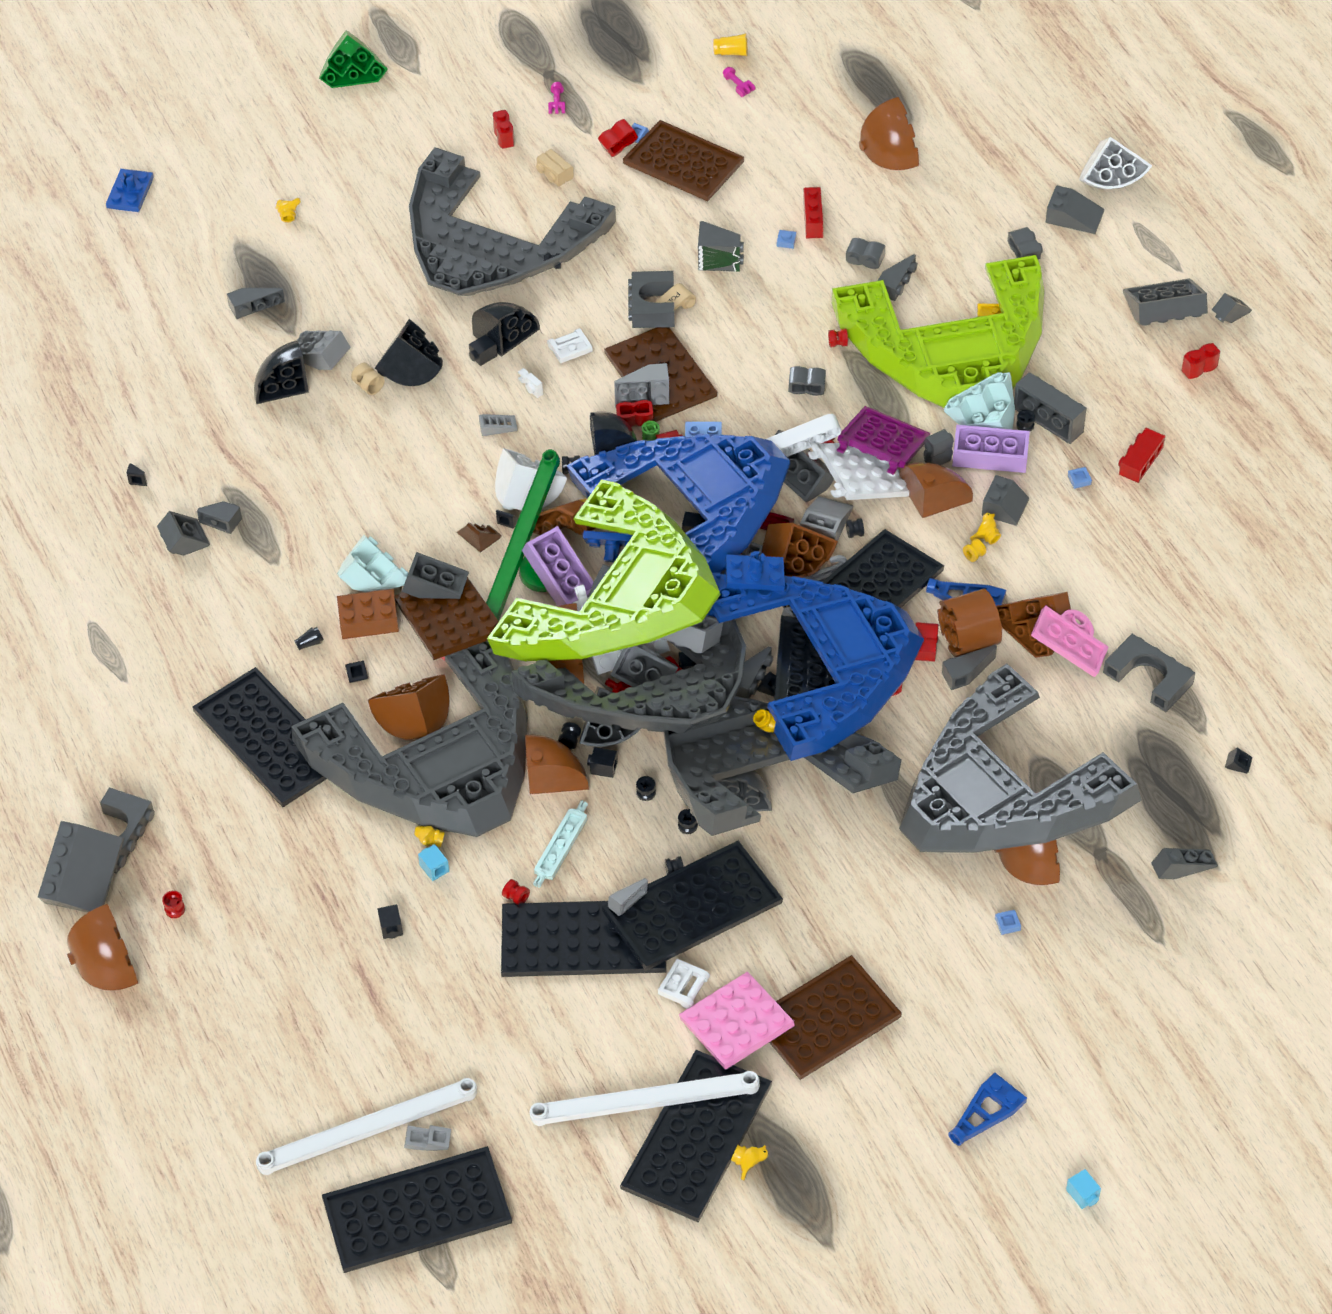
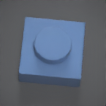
[632,123,649,143]
[777,230,796,249]
[1068,467,1092,489]
[995,910,1021,935]

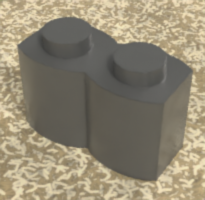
[1007,227,1043,259]
[846,238,885,269]
[788,366,826,396]
[924,429,954,465]

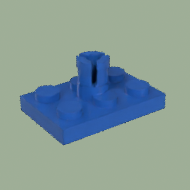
[106,169,154,212]
[583,531,633,563]
[725,551,785,591]

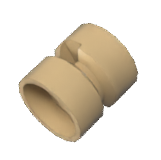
[351,362,385,395]

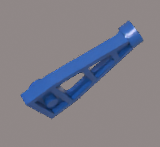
[926,578,1006,606]
[948,1073,1027,1146]

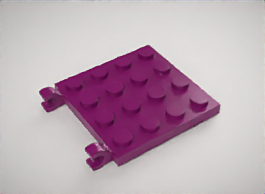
[837,406,930,475]

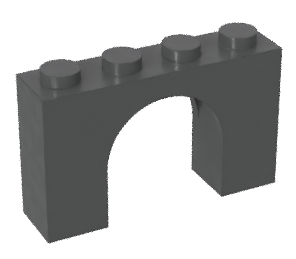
[628,271,675,328]
[1103,633,1195,712]
[100,787,155,874]

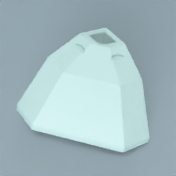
[944,372,1015,430]
[337,535,408,592]

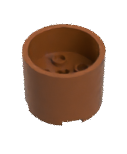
[937,589,1002,657]

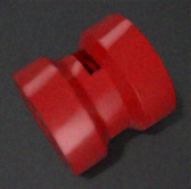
[828,329,848,348]
[502,879,530,905]
[162,891,185,918]

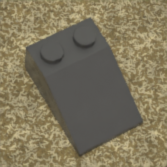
[1045,185,1104,234]
[402,552,469,599]
[611,644,678,687]

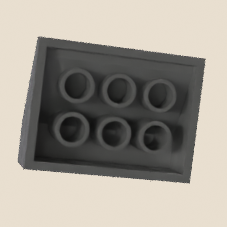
[1123,278,1208,326]
[38,821,124,912]

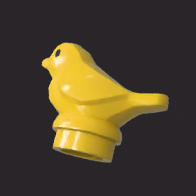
[275,198,301,222]
[970,513,1001,545]
[753,709,776,733]
[414,826,445,848]
[731,1145,768,1180]

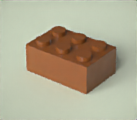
[337,589,399,639]

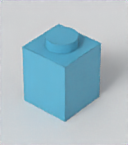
[418,844,449,881]
[1066,1169,1101,1209]

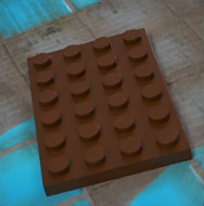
[623,120,744,202]
[604,327,717,422]
[394,577,499,660]
[769,955,902,1080]

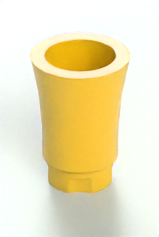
[713,33,748,56]

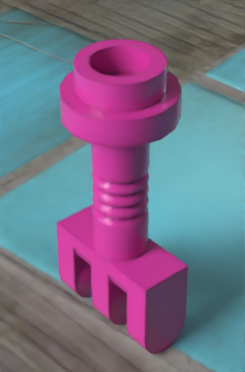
[723,67,756,97]
[548,82,565,114]

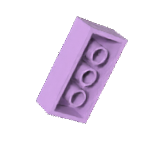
[952,425,1030,473]
[522,526,594,606]

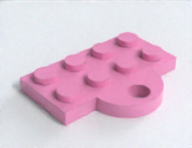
[1031,606,1109,677]

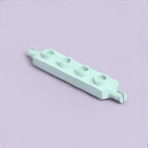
[533,800,588,888]

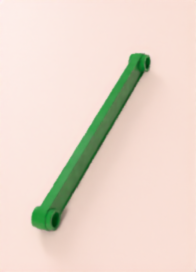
[486,449,560,621]

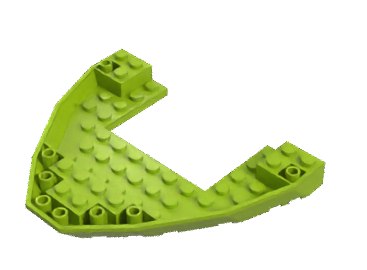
[832,255,1044,408]
[487,480,720,662]

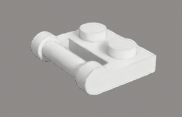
[547,328,593,363]
[658,959,710,1009]

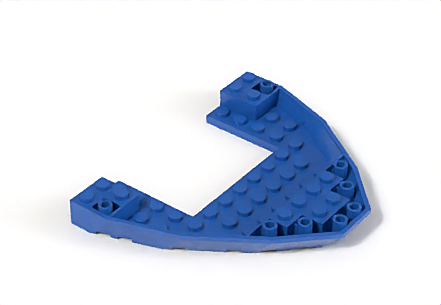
[567,434,790,573]
[707,573,924,761]

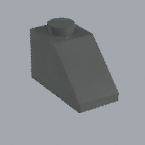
[1212,293,1252,323]
[197,501,242,534]

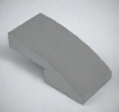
[404,1125,451,1151]

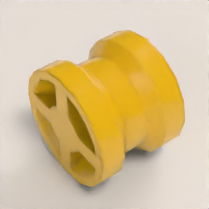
[963,539,986,562]

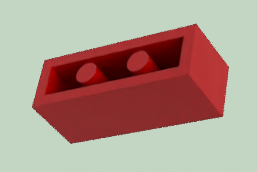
[803,187,823,239]
[1118,427,1165,483]

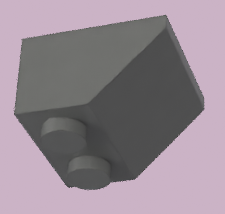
[982,475,1029,526]
[157,511,210,556]

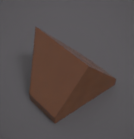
[456,522,502,553]

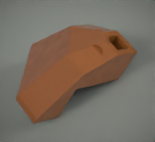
[533,500,595,536]
[996,592,1071,658]

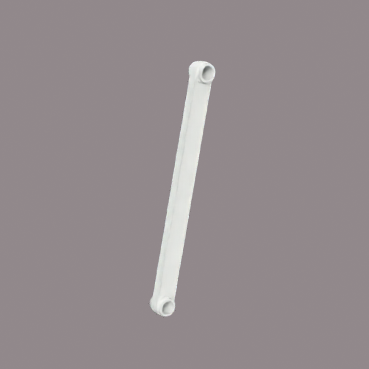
[530,1071,760,1126]
[256,1078,477,1175]

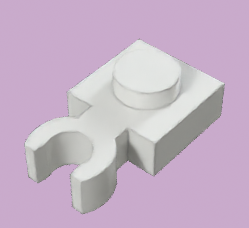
[518,368,543,398]

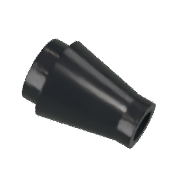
[294,627,324,650]

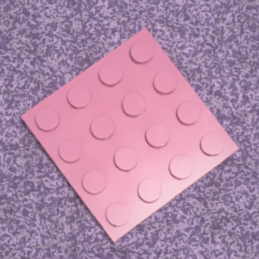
[679,972,795,1070]

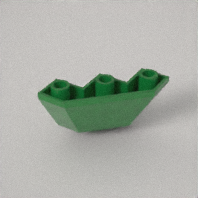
[319,30,388,88]

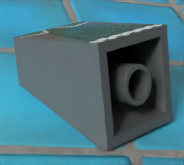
[698,221,744,272]

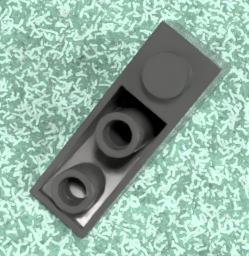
[878,254,918,301]
[227,288,285,319]
[942,645,997,690]
[735,647,773,699]
[1151,848,1218,879]

